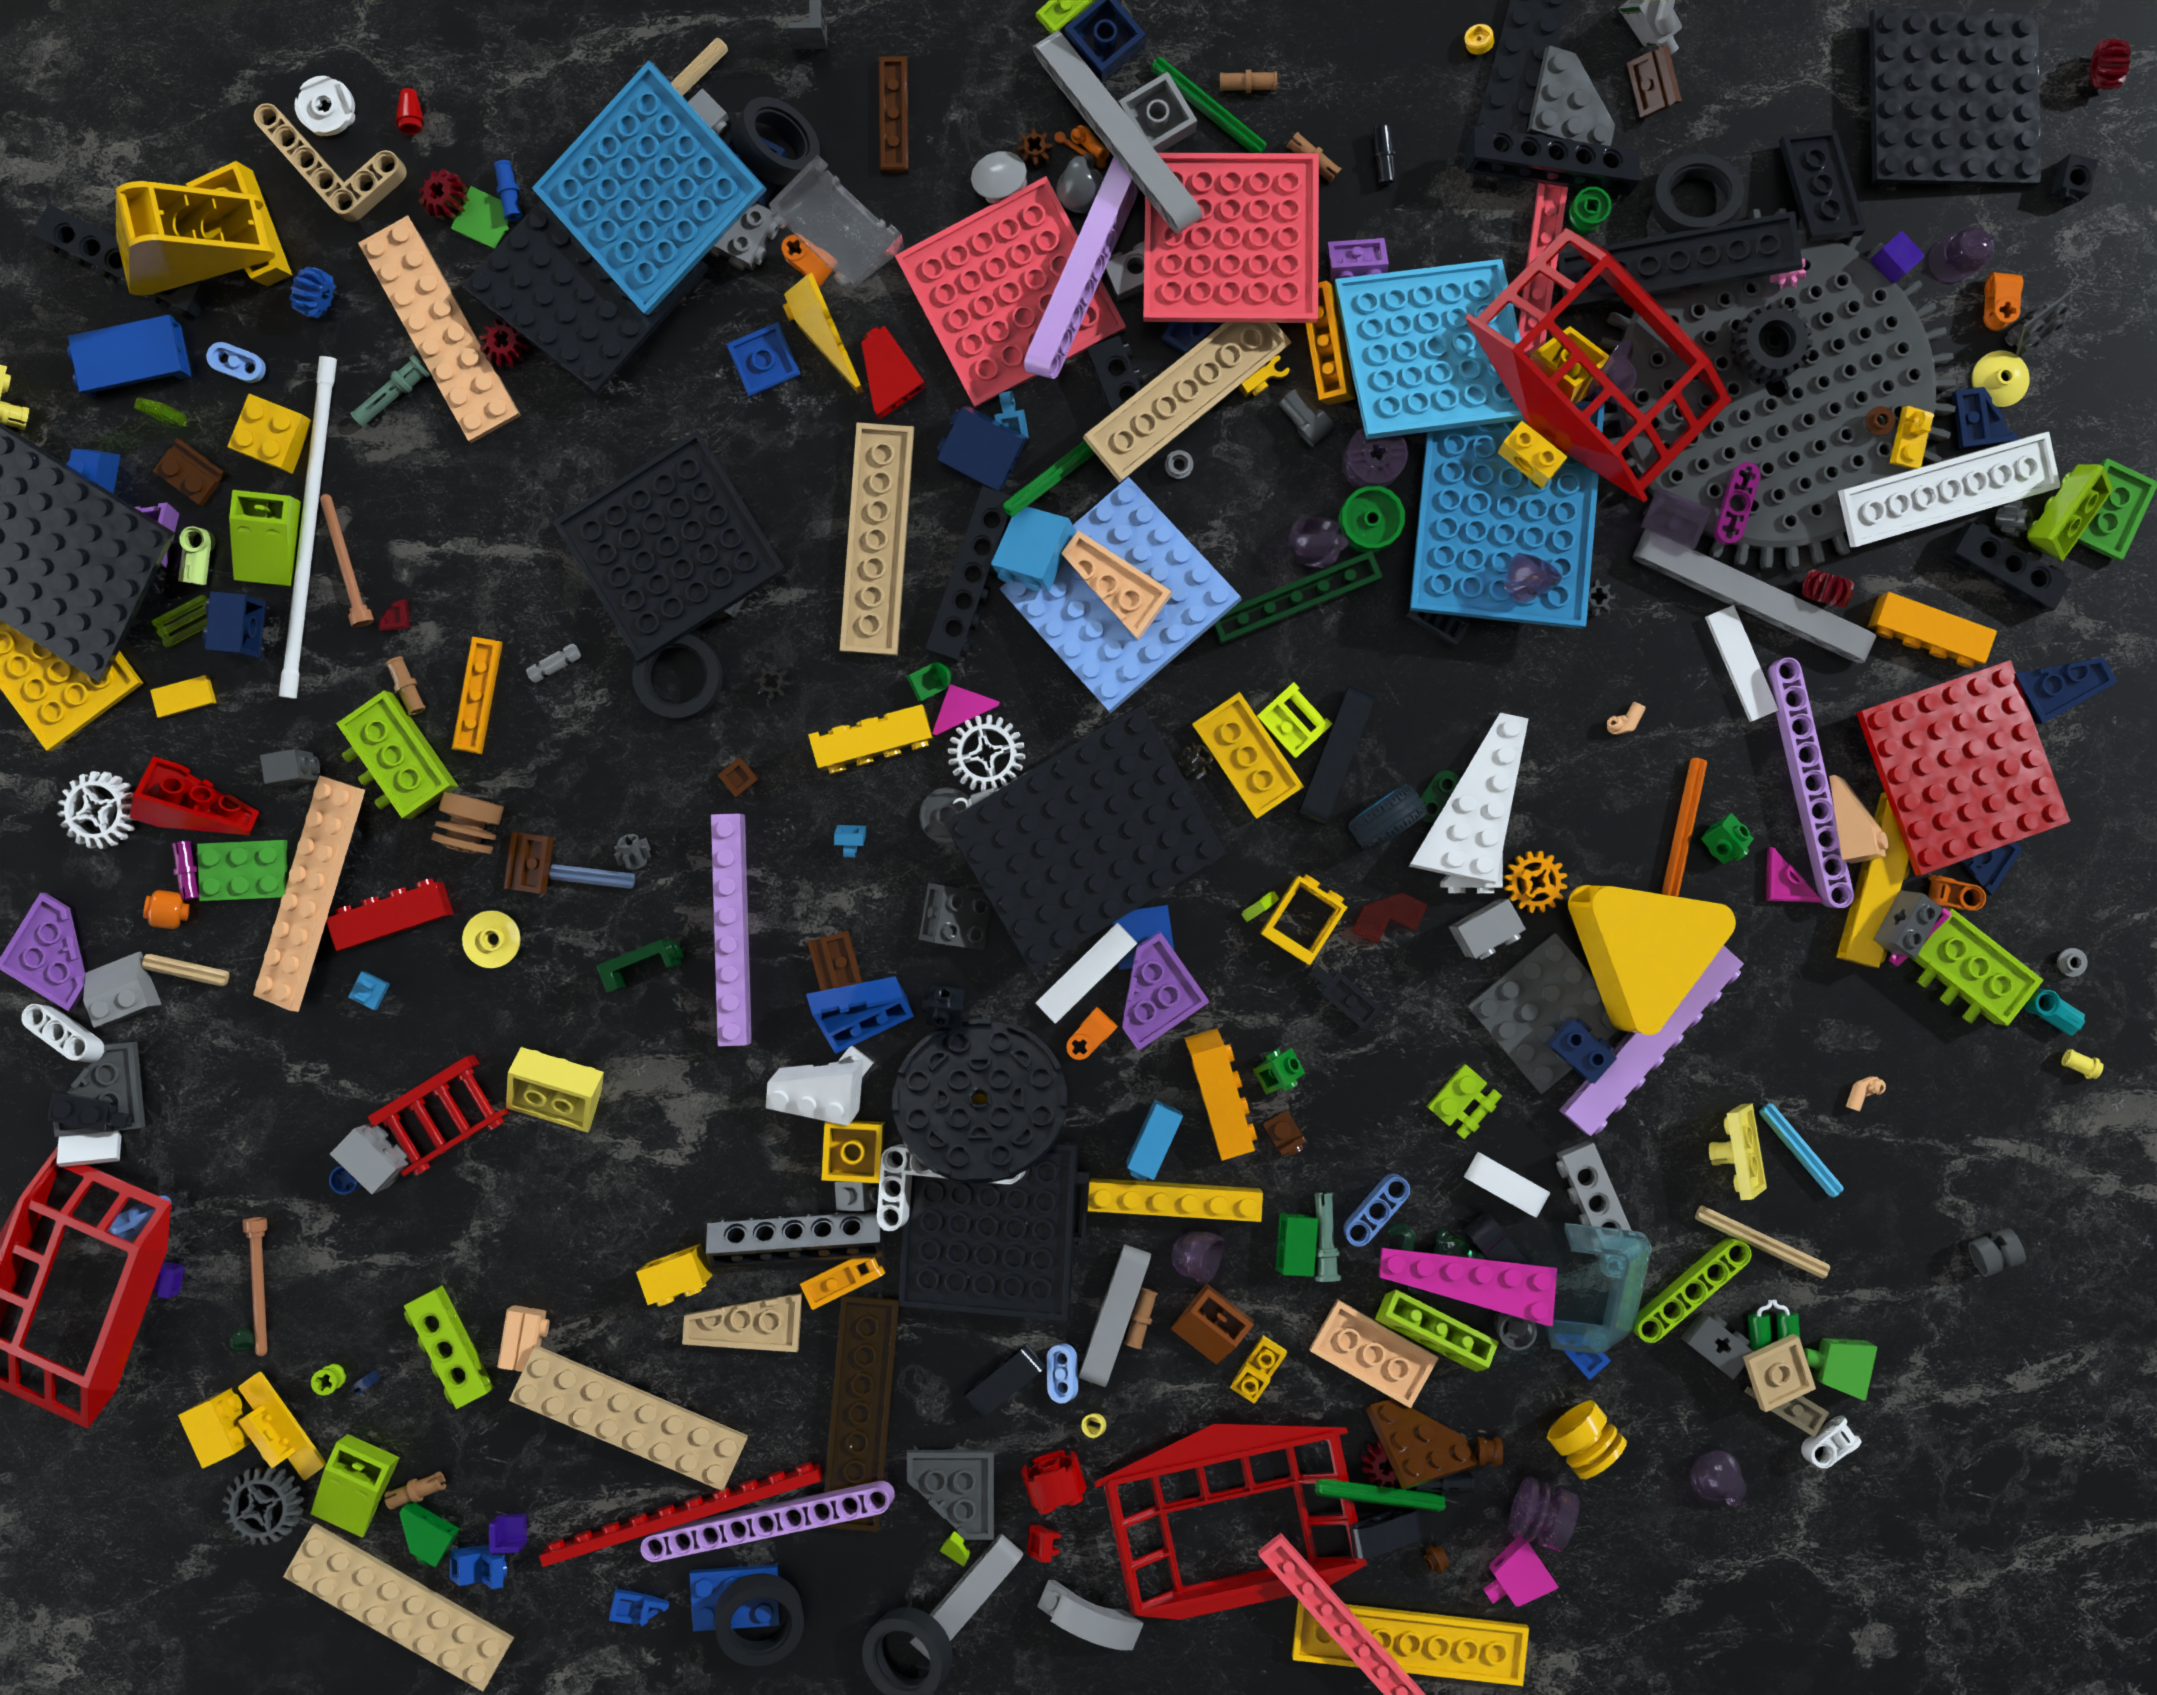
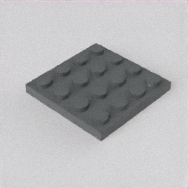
[1466,933,1618,1094]

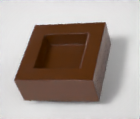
[718,757,759,798]

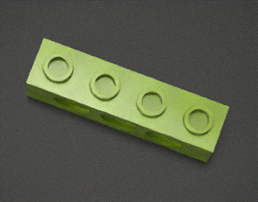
[404,1285,494,1409]
[1375,1289,1499,1372]

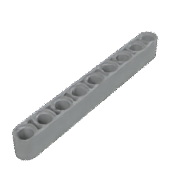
[1033,30,1203,234]
[1632,530,1876,663]

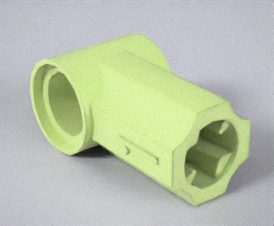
[178,526,216,585]

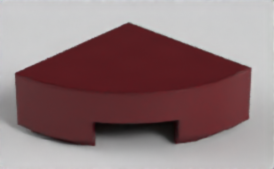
[379,599,410,632]

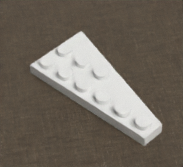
[1409,713,1529,885]

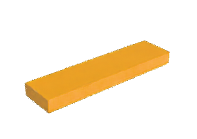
[452,637,503,754]

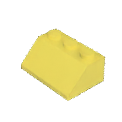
[506,1047,604,1133]

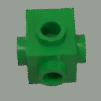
[1701,812,1754,865]
[1253,1048,1305,1095]

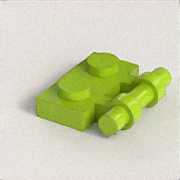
[1426,1064,1502,1139]

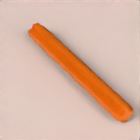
[1662,758,1707,897]

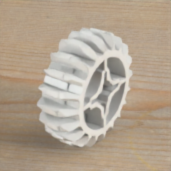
[948,715,1025,792]
[57,771,136,849]

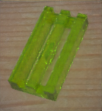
[134,397,187,426]
[151,595,208,647]

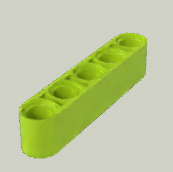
[1631,1237,1752,1343]

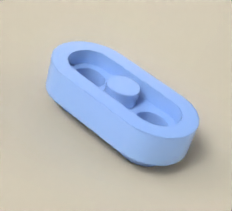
[206,342,266,383]
[1047,1343,1078,1403]

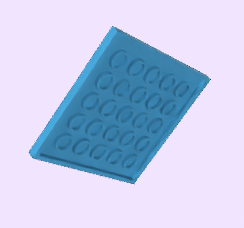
[532,61,767,315]

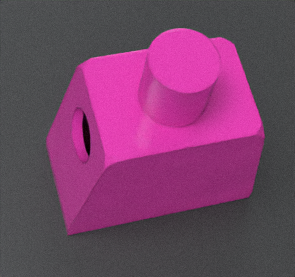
[1483,1534,1559,1607]

